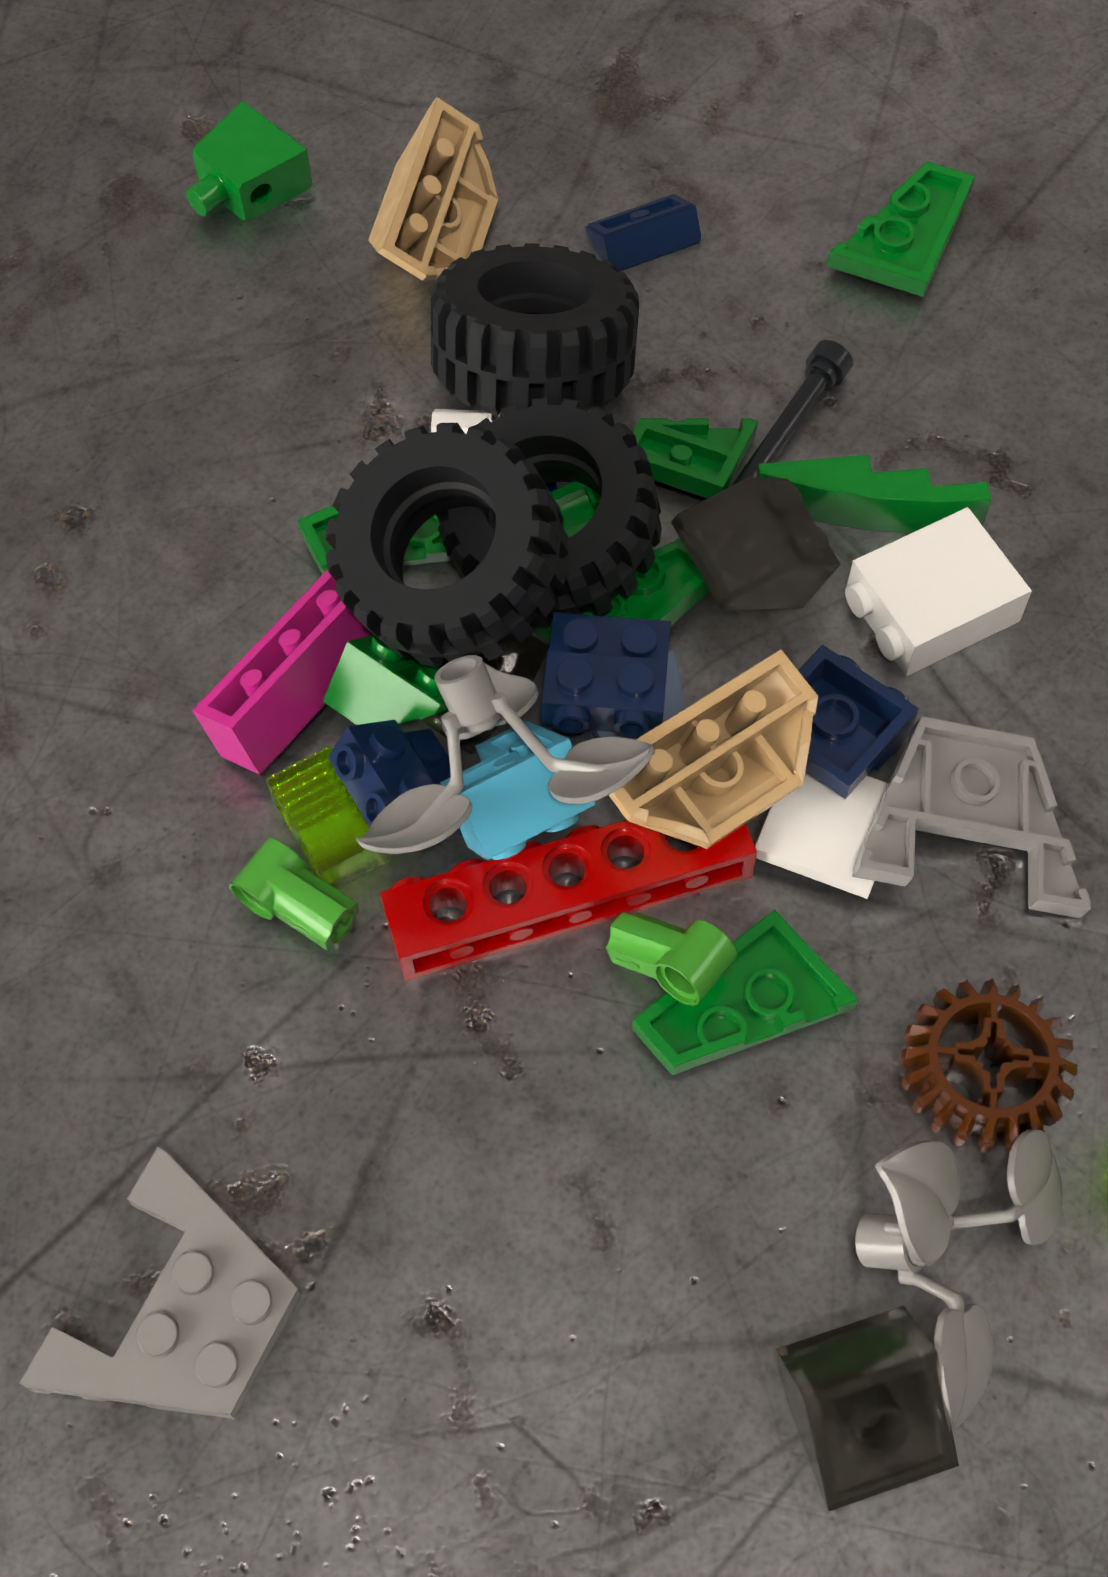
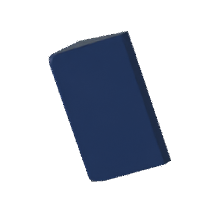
[585,194,701,271]

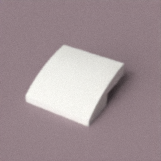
[755,771,889,899]

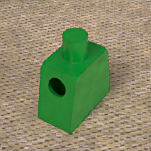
[186,101,313,220]

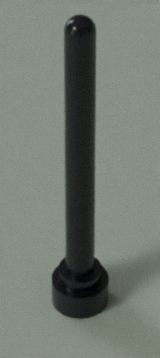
[701,340,853,544]

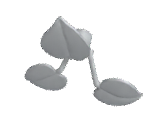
[356,655,655,854]
[855,1130,1063,1430]

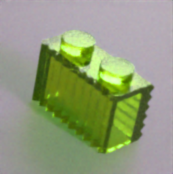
[265,746,391,888]

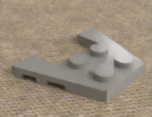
[852,716,1091,918]
[19,1147,301,1419]

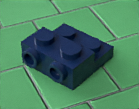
[542,612,671,738]
[798,644,919,799]
[328,720,463,840]

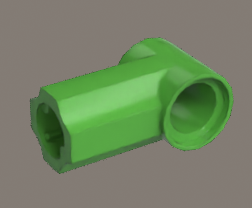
[229,838,359,951]
[606,912,737,1006]

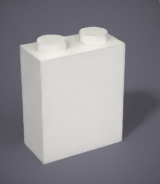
[845,507,1032,676]

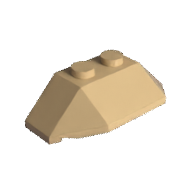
[368,97,498,281]
[609,649,818,849]

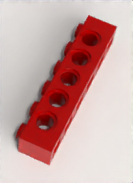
[379,818,757,982]

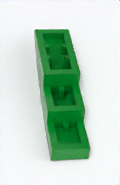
[754,455,991,533]

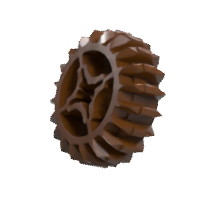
[899,978,1078,1153]

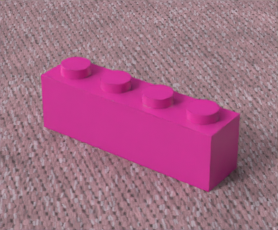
[192,569,372,775]

